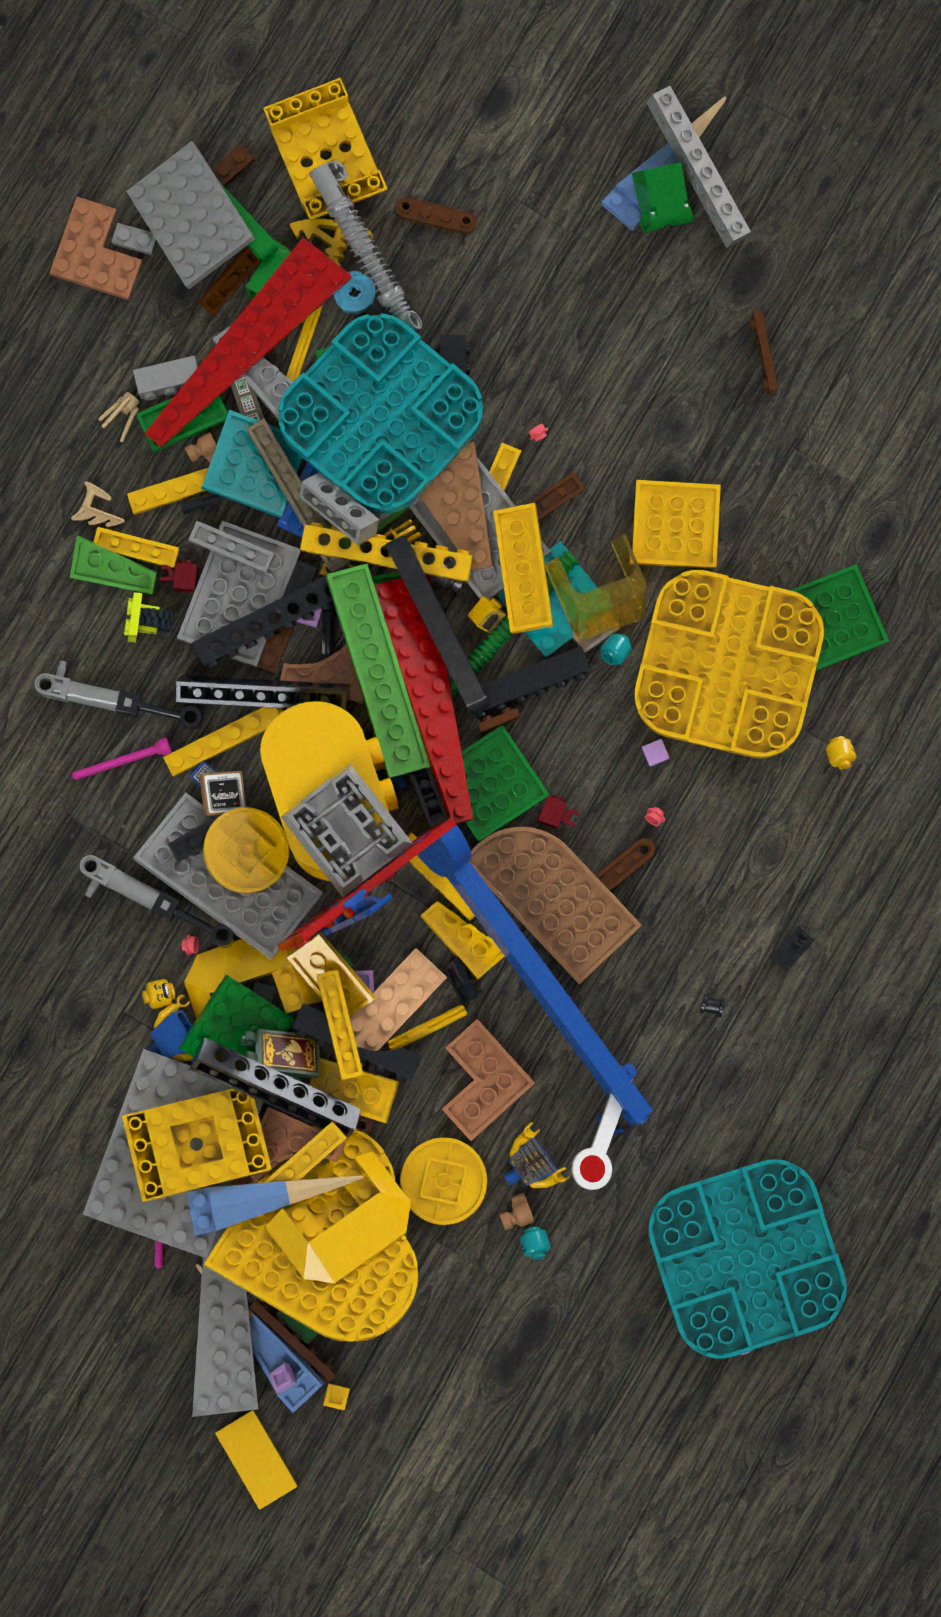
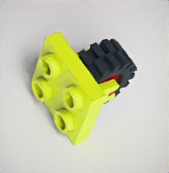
[124,592,174,643]

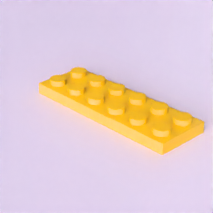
[493,503,554,634]

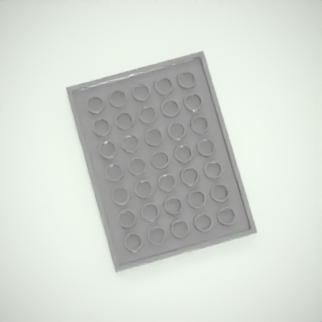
[83,1049,263,1259]

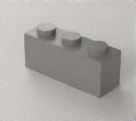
[133,356,198,400]

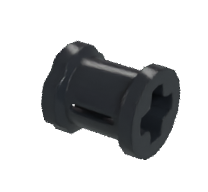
[700,994,725,1018]

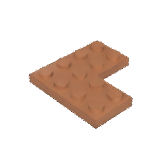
[50,197,143,300]
[442,1019,535,1141]

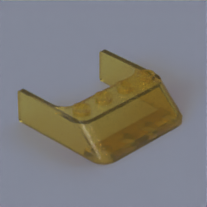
[545,534,647,641]

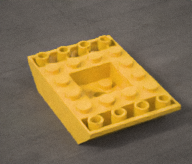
[122,1088,272,1202]

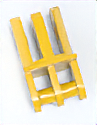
[383,519,422,557]

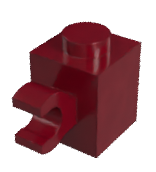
[160,560,199,593]
[538,795,580,830]

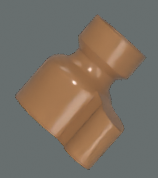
[185,433,217,463]
[499,1192,535,1231]

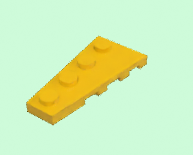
[420,901,505,980]

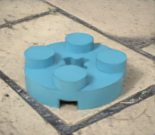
[334,271,376,314]

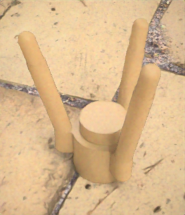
[99,392,139,442]

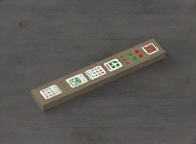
[231,377,264,421]

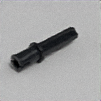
[179,492,228,515]
[321,593,337,657]

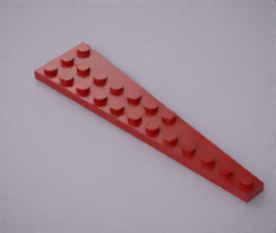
[144,237,353,448]
[374,574,473,825]

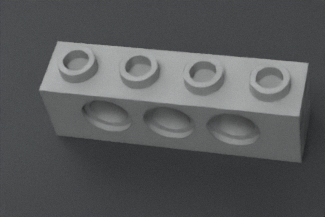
[299,472,379,545]

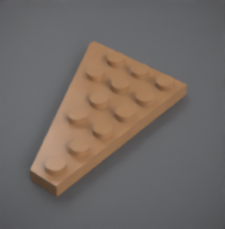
[420,442,493,570]

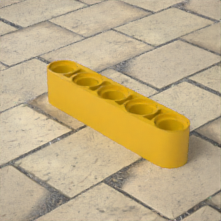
[408,832,475,921]

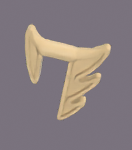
[71,481,125,528]

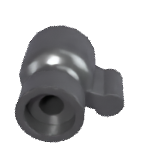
[431,558,463,593]

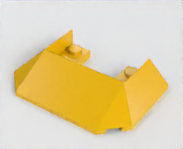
[184,939,323,1019]
[265,1151,411,1284]

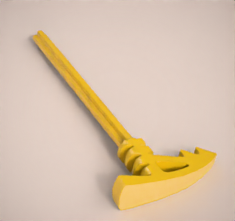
[273,219,373,418]

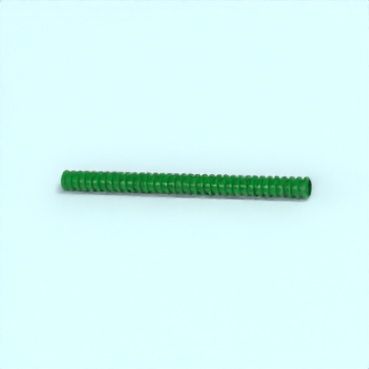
[448,551,579,701]

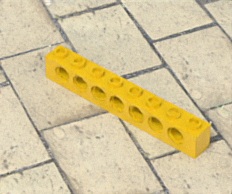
[300,522,473,583]

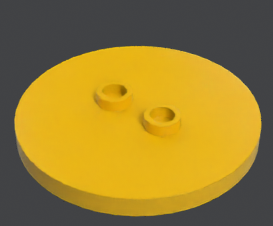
[203,807,289,893]
[400,1137,487,1225]

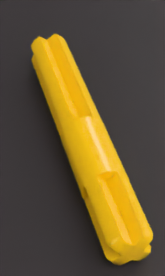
[388,1004,467,1050]

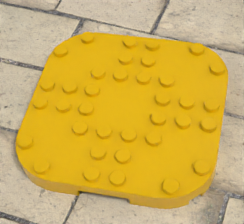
[635,570,824,759]

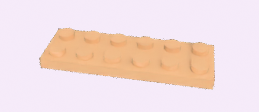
[333,948,447,1068]

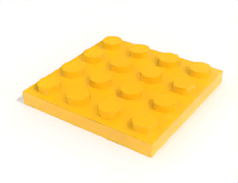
[632,480,721,569]

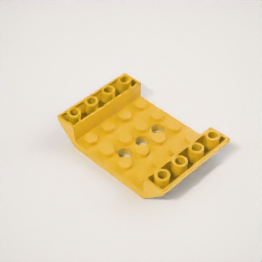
[263,78,387,220]

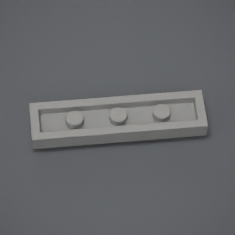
[188,521,275,574]

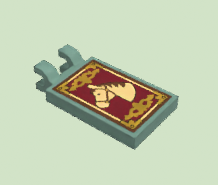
[240,1029,320,1079]

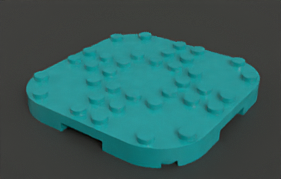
[278,313,483,514]
[648,1159,847,1359]

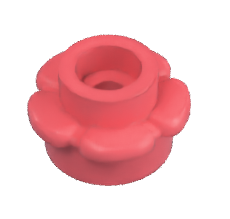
[528,424,548,442]
[645,807,665,826]
[182,934,199,955]

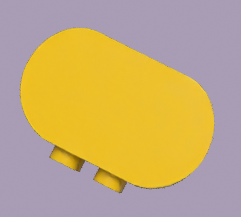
[260,702,399,881]

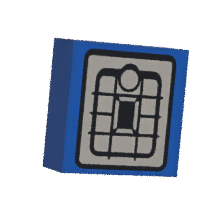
[190,761,217,787]

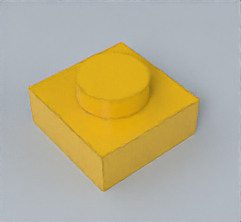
[323,1383,350,1410]

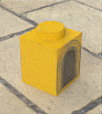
[468,596,506,634]

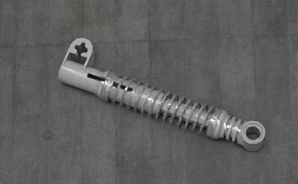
[309,160,422,332]

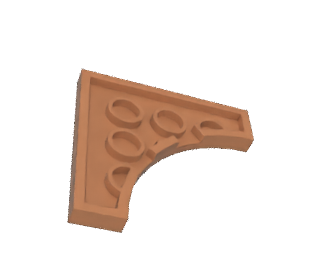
[280,644,363,704]
[230,1107,346,1186]

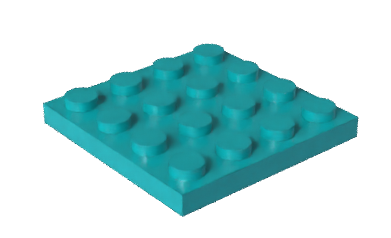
[201,410,302,518]
[496,541,613,659]

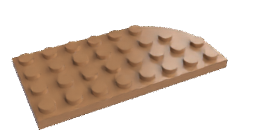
[469,827,642,984]

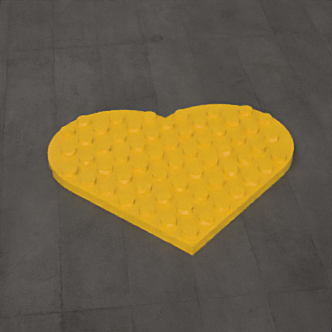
[204,1126,418,1342]

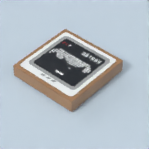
[199,771,247,817]

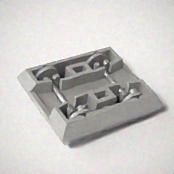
[281,764,413,898]

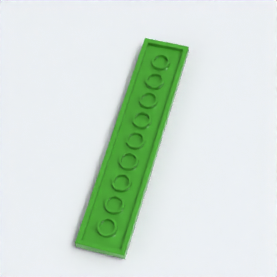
[326,564,430,779]

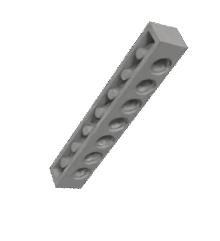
[646,86,751,248]

